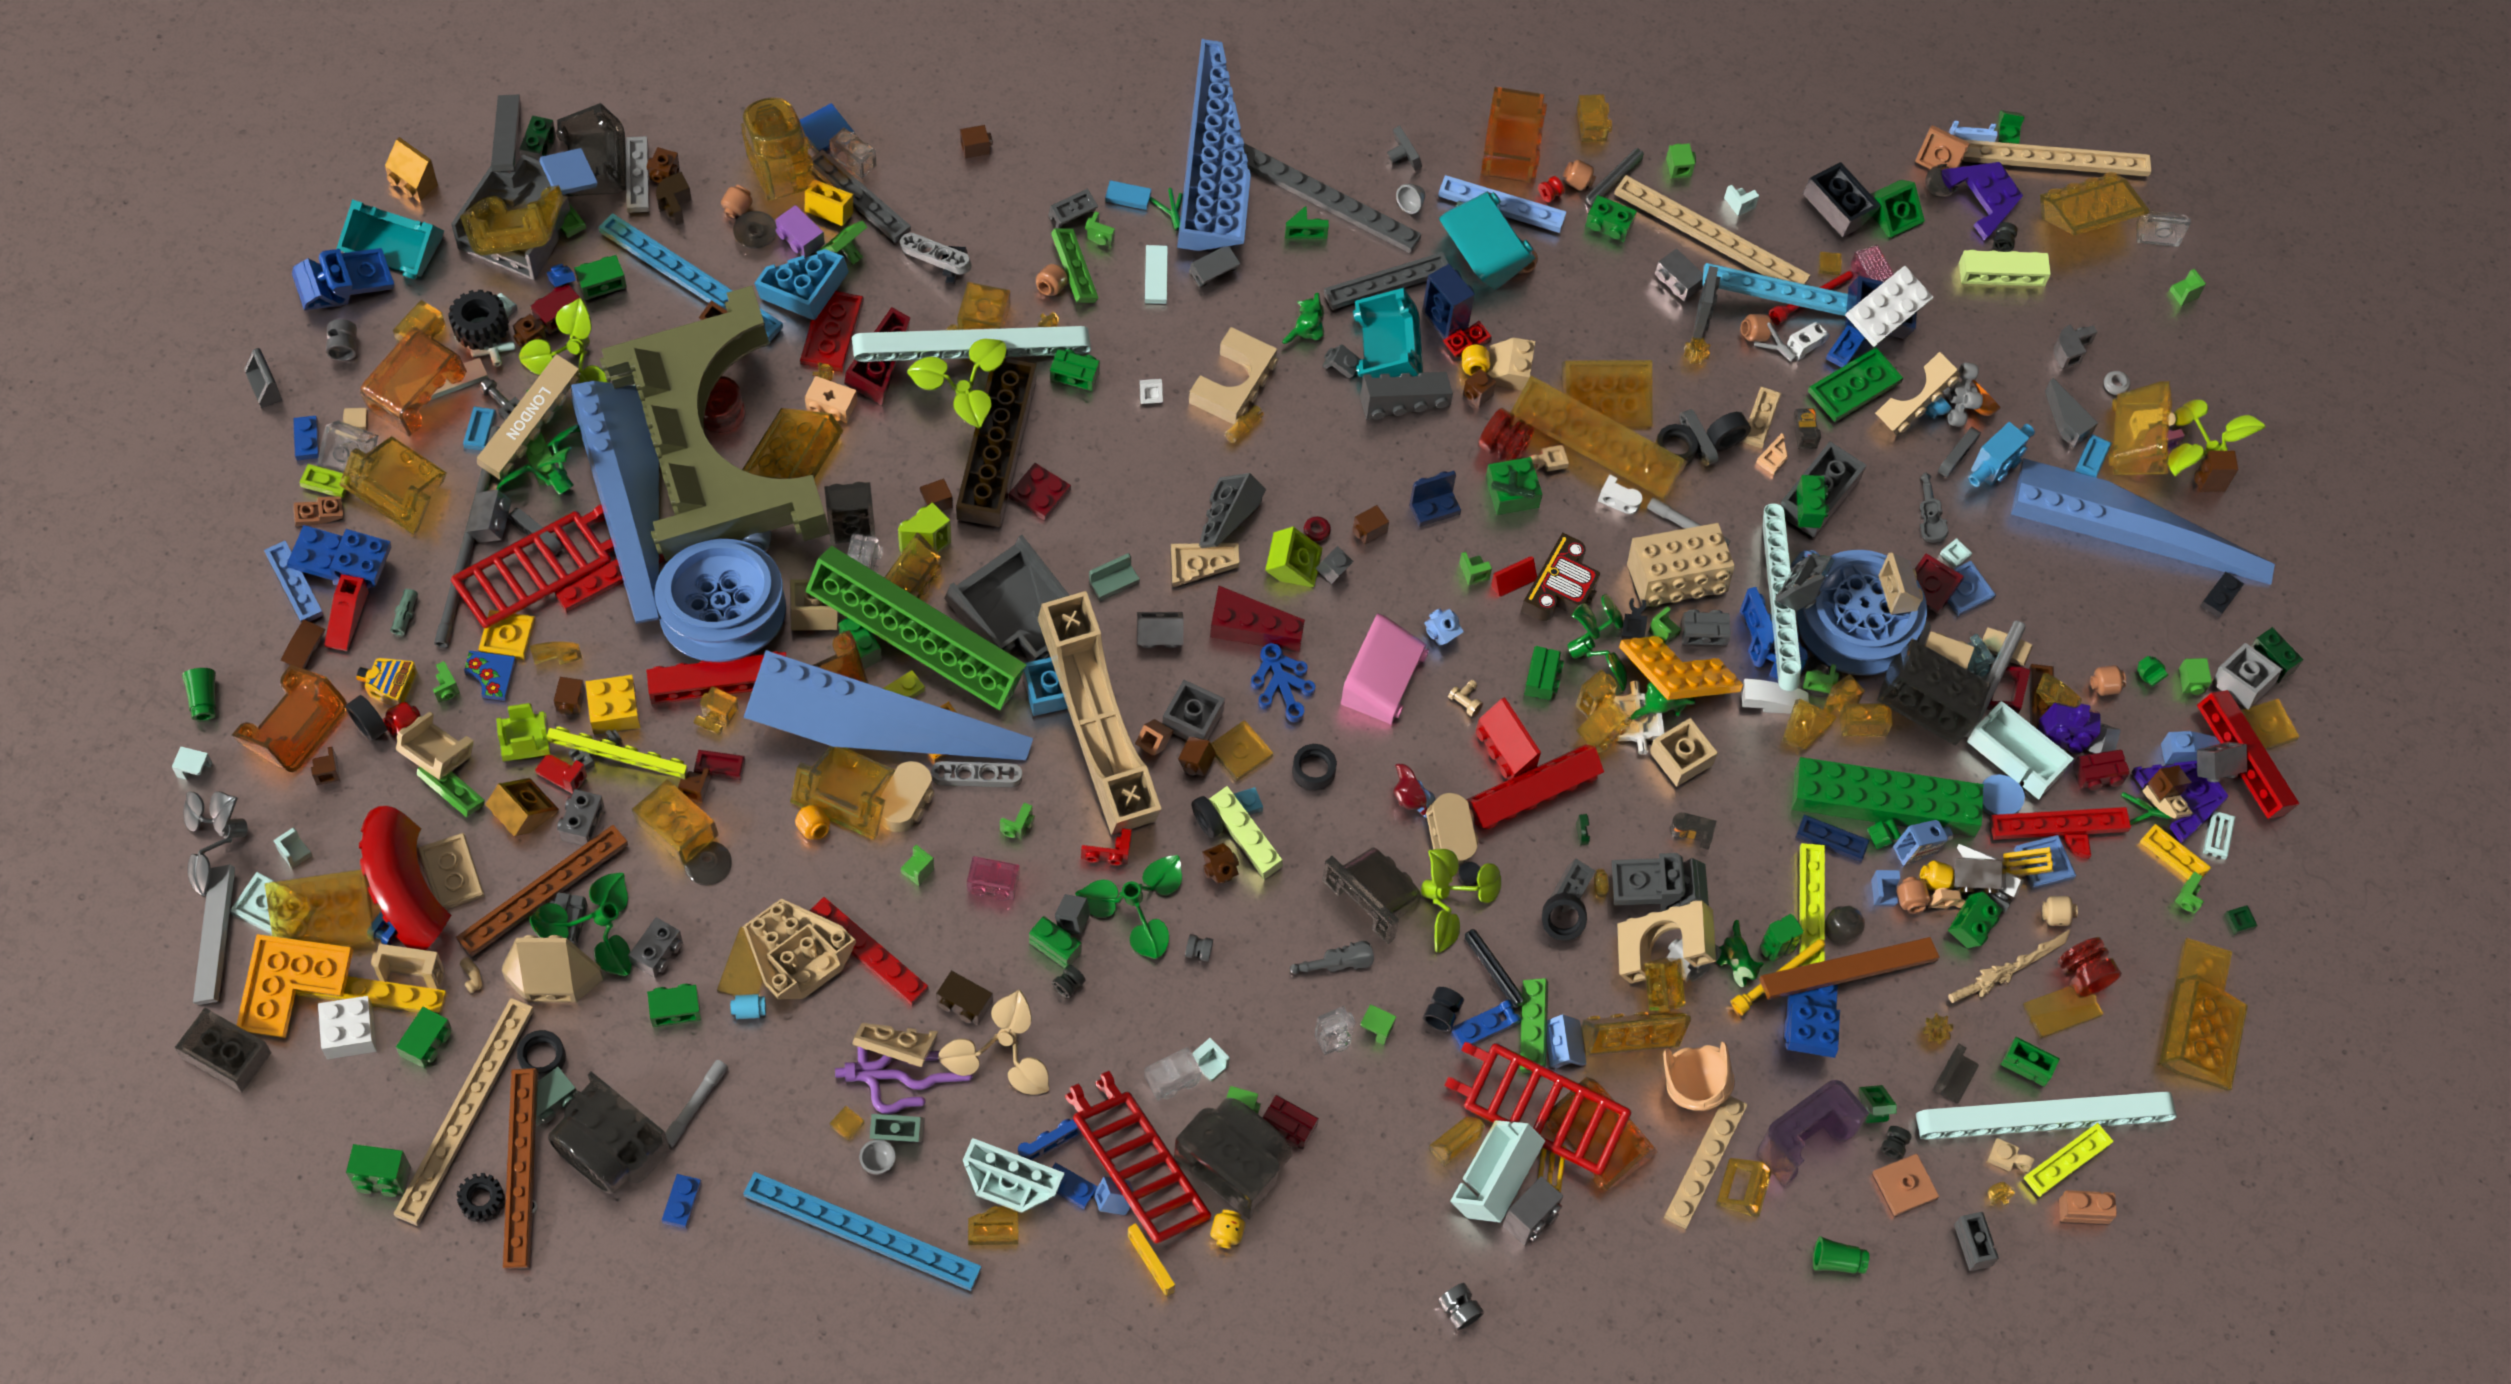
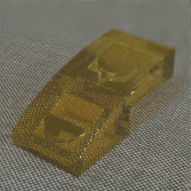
[529,642,582,665]
[2036,673,2082,707]

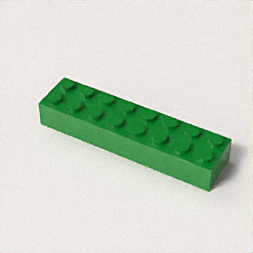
[1792,757,1984,837]

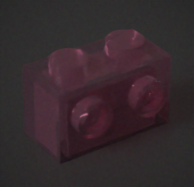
[967,856,1020,901]

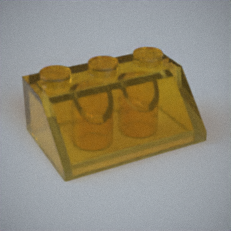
[884,533,943,598]

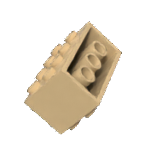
[1627,523,1735,607]

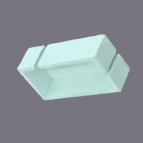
[1967,701,2074,799]
[1450,1121,1545,1222]

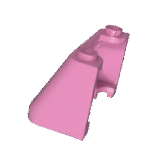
[1341,613,1429,725]

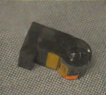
[1794,408,1821,449]
[1670,812,1717,850]

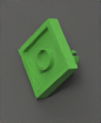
[816,220,867,265]

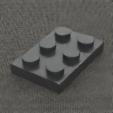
[1693,266,1721,339]

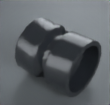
[1423,987,1464,1032]

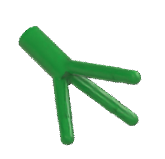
[1149,188,1183,231]
[2122,792,2172,825]

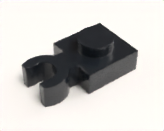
[1622,598,1648,638]

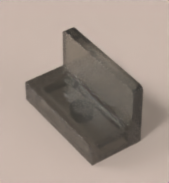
[1932,1043,1979,1104]

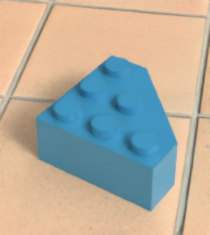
[754,249,849,321]

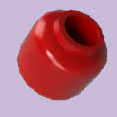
[383,702,421,735]

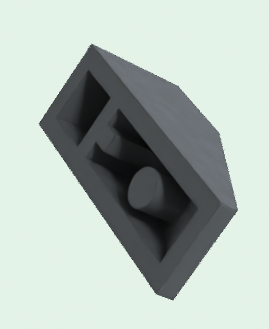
[2045,378,2098,447]

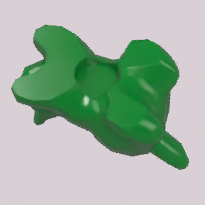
[1282,293,1324,344]
[1631,682,1695,720]
[1716,920,1764,987]

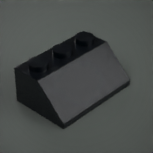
[1803,162,1881,237]

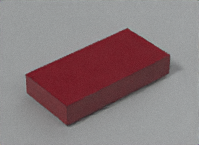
[694,750,745,780]

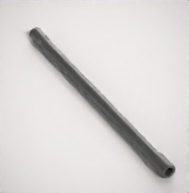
[434,426,500,648]

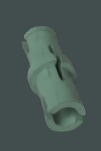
[390,589,418,636]

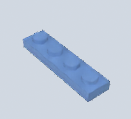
[264,541,324,622]

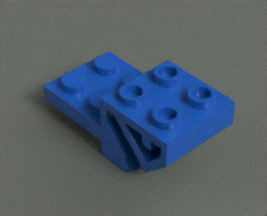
[292,248,394,311]
[287,525,392,588]
[1740,587,1808,680]
[1784,984,1840,1058]

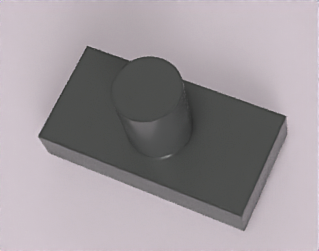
[1387,125,1422,171]

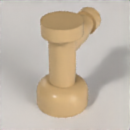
[1448,680,1483,718]

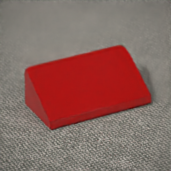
[1491,556,1537,597]

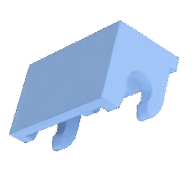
[1950,121,1997,142]

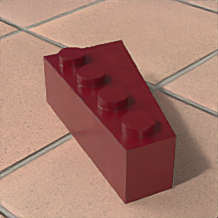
[844,307,911,405]
[1210,585,1305,652]

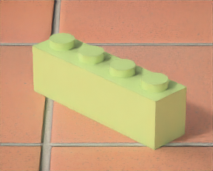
[1959,250,2051,286]
[1208,786,1283,880]

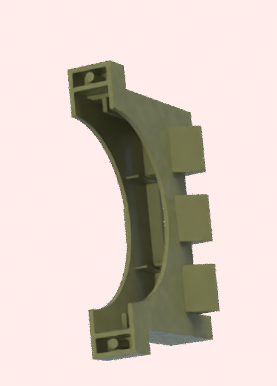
[600,286,830,561]

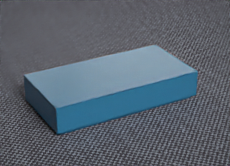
[1105,180,1151,210]
[463,406,497,451]
[2075,434,2112,478]

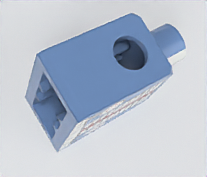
[1893,820,1953,866]

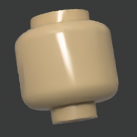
[2042,896,2078,926]

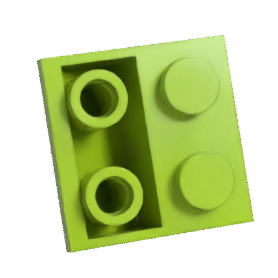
[898,502,951,556]

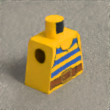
[356,658,418,707]

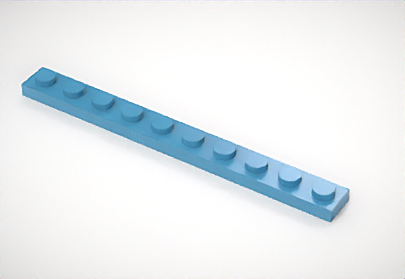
[598,213,783,342]
[743,1172,982,1291]

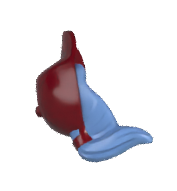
[1393,764,1436,818]

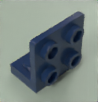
[1409,471,1461,527]

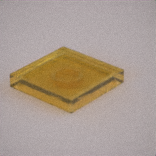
[2241,699,2299,750]
[1211,720,1273,781]

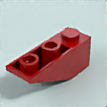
[324,574,369,651]

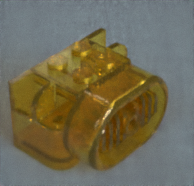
[740,98,818,201]

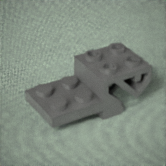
[1611,853,1709,912]

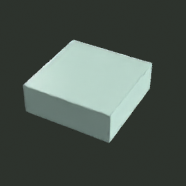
[1940,538,1973,568]

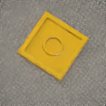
[478,610,536,660]

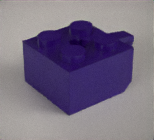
[2039,702,2101,753]

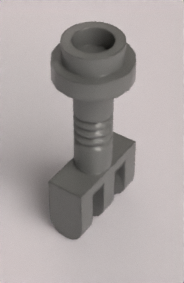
[479,378,520,420]
[568,729,622,770]

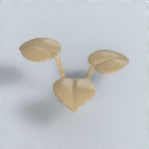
[938,989,1050,1095]

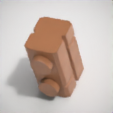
[2059,1190,2117,1224]

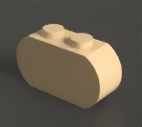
[877,761,934,833]
[1426,793,1478,866]

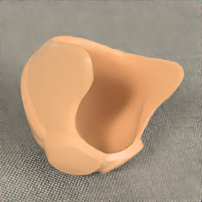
[1663,1042,1735,1111]

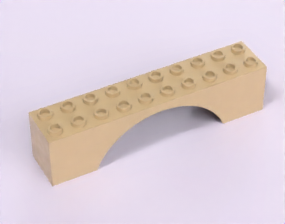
[1038,591,1161,835]

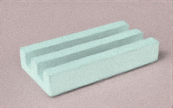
[2203,811,2235,860]

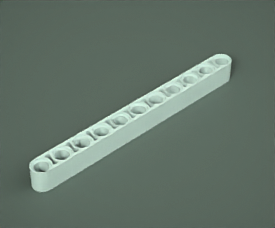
[852,326,1091,362]
[1763,503,1801,691]
[1916,1092,2177,1140]

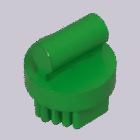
[2137,656,2169,687]
[1867,818,1901,849]

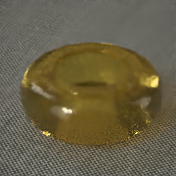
[1594,868,1609,897]

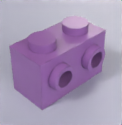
[775,205,825,258]

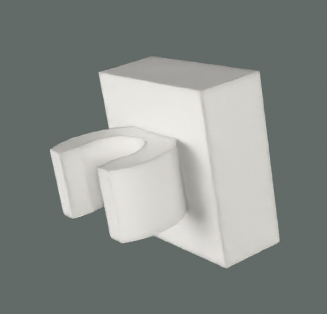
[1140,379,1163,404]

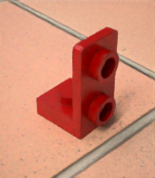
[535,754,587,794]
[1081,828,1132,866]

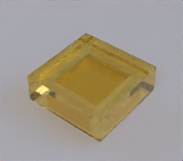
[1819,252,1841,275]
[829,1106,865,1141]

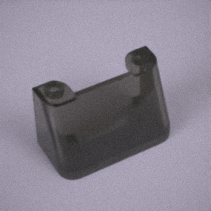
[556,103,626,197]

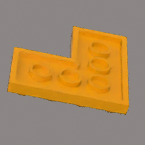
[1619,636,1744,700]
[235,934,354,1038]

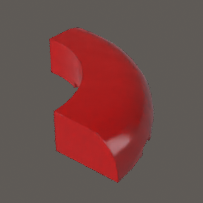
[359,806,452,950]

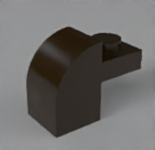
[656,172,692,225]

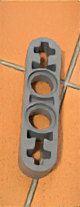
[900,233,972,275]
[931,761,1022,788]

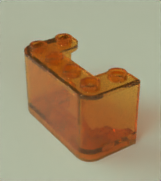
[1480,87,1547,183]
[360,327,467,437]

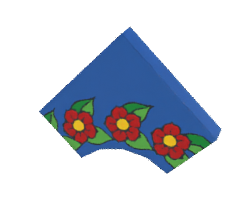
[464,651,516,701]

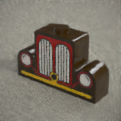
[1521,532,1600,621]

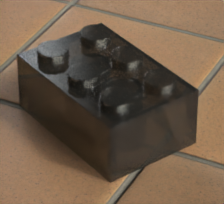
[824,482,876,544]
[175,1008,272,1093]

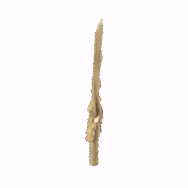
[1948,929,2070,1003]

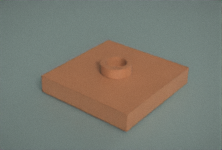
[1915,125,1970,173]
[1872,1154,1939,1217]

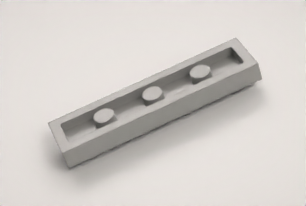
[625,136,649,213]

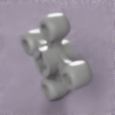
[1944,363,1983,427]

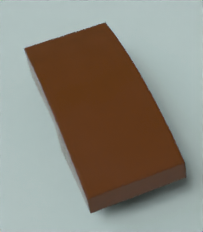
[280,619,326,671]

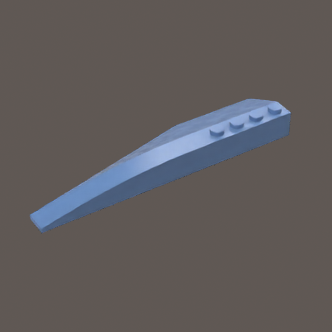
[743,650,1033,760]

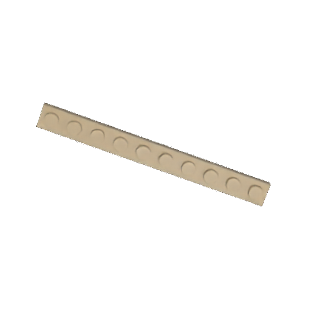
[1962,139,2151,177]
[1615,175,1810,284]
[394,998,534,1226]

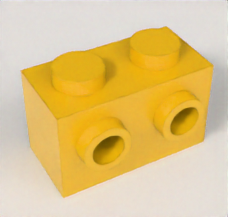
[805,180,853,226]

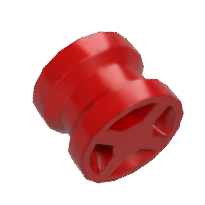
[1538,176,1565,202]

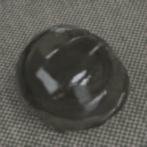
[1925,164,1958,198]
[1825,906,1865,945]

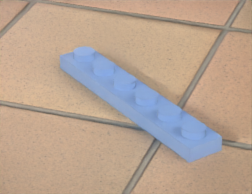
[1438,175,1566,233]

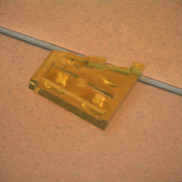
[1782,699,1836,750]
[968,1205,1019,1245]

